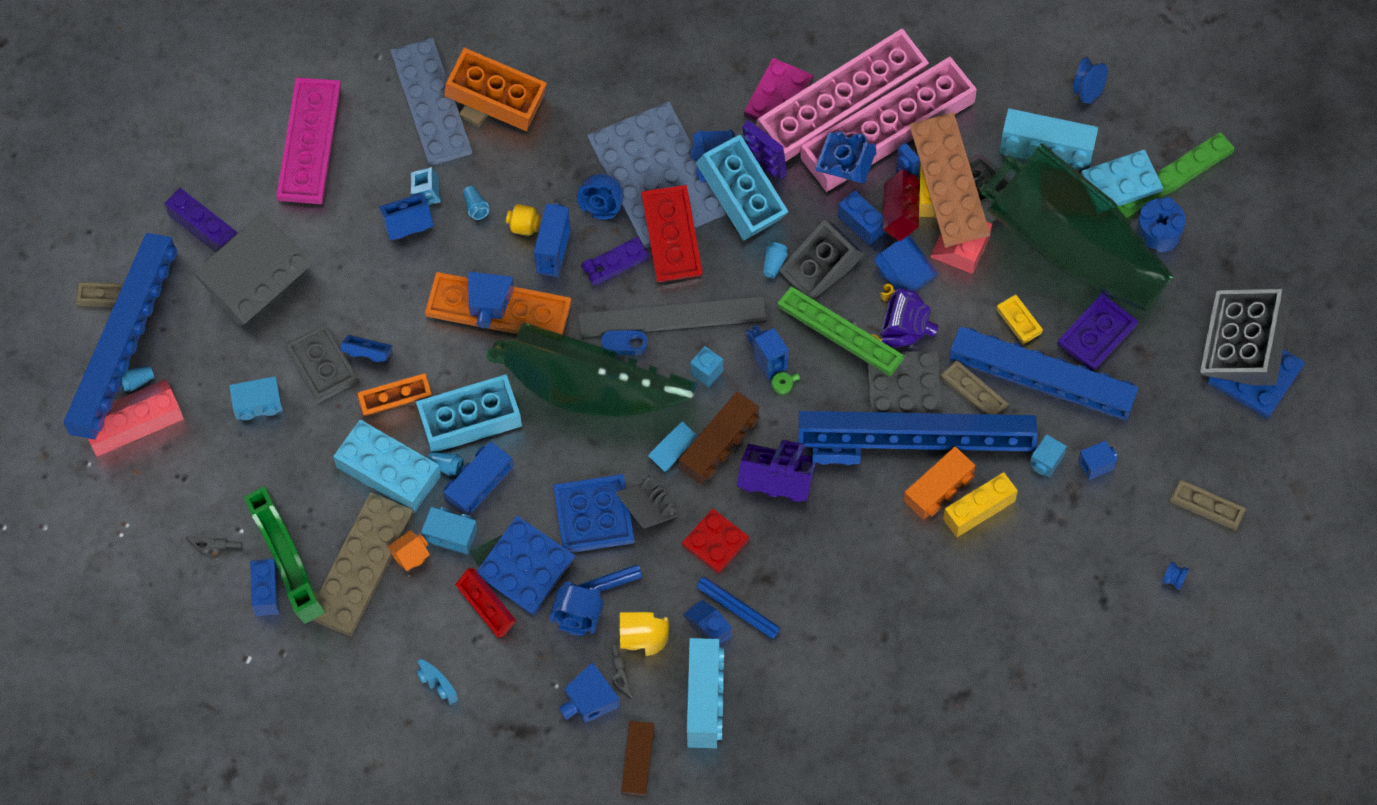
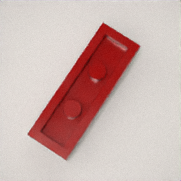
[455,568,517,638]

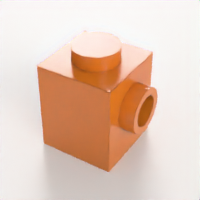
[387,530,430,571]

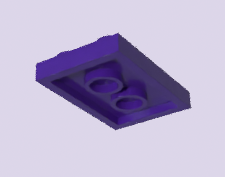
[742,120,787,180]
[1057,294,1138,372]

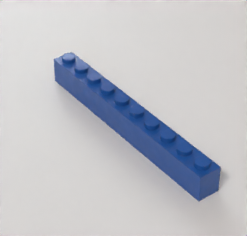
[63,233,177,440]
[798,411,1038,451]

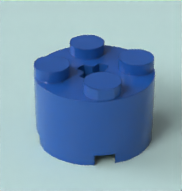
[1136,197,1186,252]
[549,582,604,636]

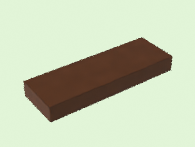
[621,721,654,796]

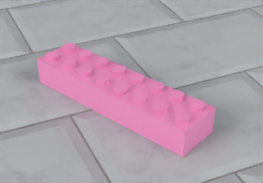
[756,29,929,162]
[801,57,977,192]

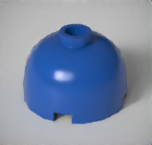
[576,173,624,220]

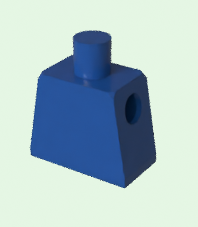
[468,272,514,328]
[558,663,620,722]

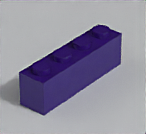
[164,188,238,252]

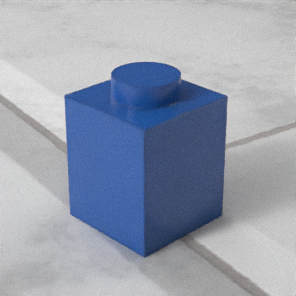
[1078,441,1118,480]

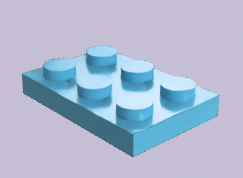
[1081,149,1163,213]

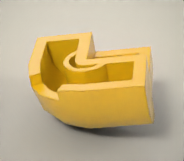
[620,612,670,656]

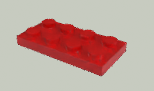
[641,185,703,283]

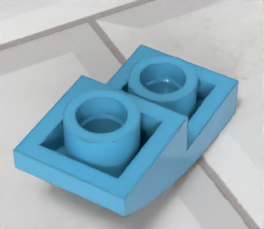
[648,421,698,472]
[416,659,458,705]

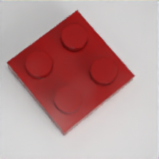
[682,508,749,574]

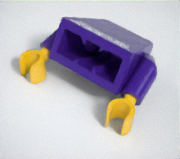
[872,284,938,348]

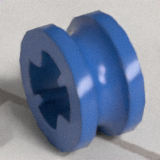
[745,325,761,348]

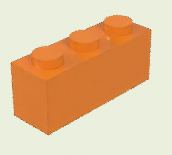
[356,373,432,417]
[903,447,976,520]

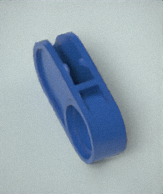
[601,330,647,356]

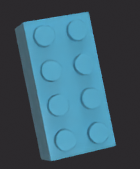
[999,108,1098,171]
[696,134,788,241]
[416,374,522,453]
[333,420,441,513]
[687,638,724,748]

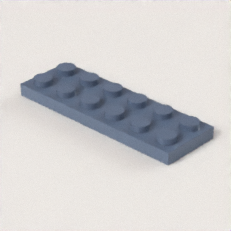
[390,38,472,167]

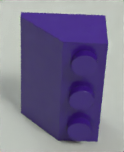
[737,444,817,502]

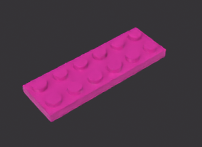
[276,77,341,204]

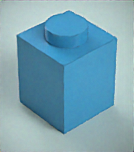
[690,346,723,387]
[1030,434,1067,477]

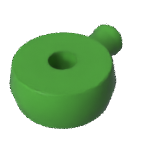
[771,372,800,394]

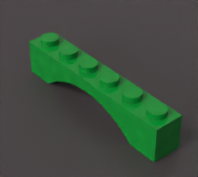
[244,486,326,624]

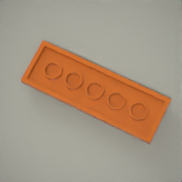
[425,272,572,343]

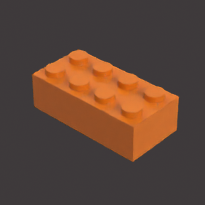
[444,47,547,131]

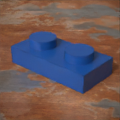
[896,143,920,178]
[340,335,393,362]
[813,447,861,465]

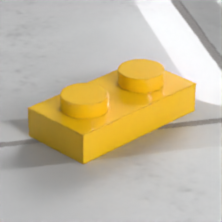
[996,294,1043,345]

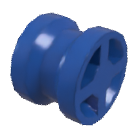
[1162,561,1189,590]

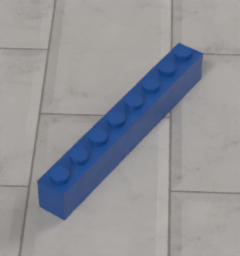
[949,327,1139,421]

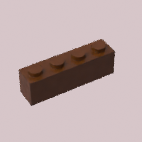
[679,391,760,485]

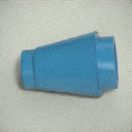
[463,186,489,220]
[762,242,788,278]
[121,366,154,392]
[427,452,464,477]

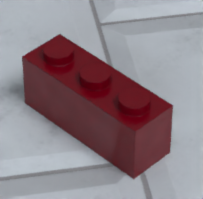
[883,169,920,241]

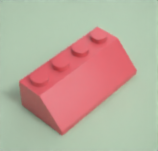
[88,379,184,457]

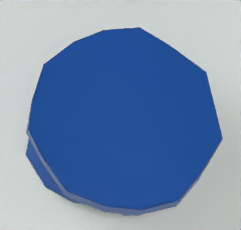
[1073,57,1108,104]

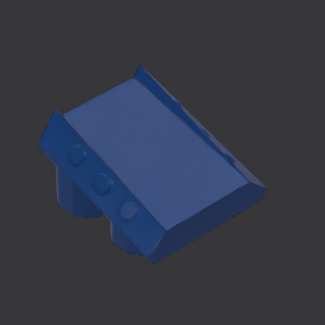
[690,129,735,182]
[815,131,876,183]
[874,235,938,291]

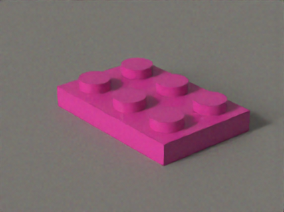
[744,58,814,121]

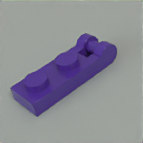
[581,237,649,285]
[769,439,805,479]

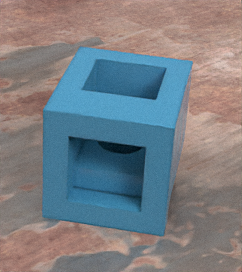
[411,167,441,205]

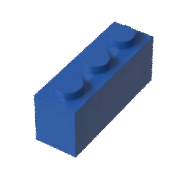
[444,441,514,515]

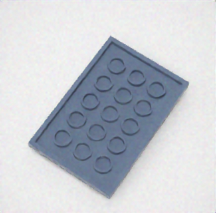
[587,102,727,249]

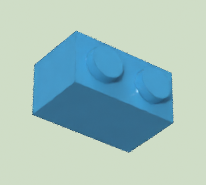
[229,376,283,420]
[421,507,478,555]

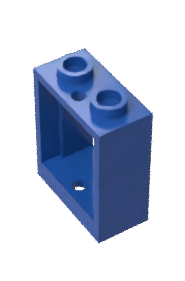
[534,203,571,277]

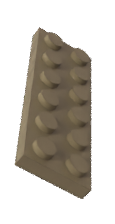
[312,492,414,637]

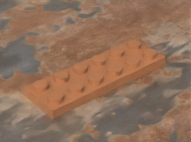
[909,112,990,248]

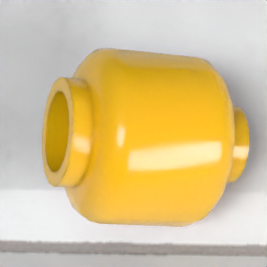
[506,204,541,236]

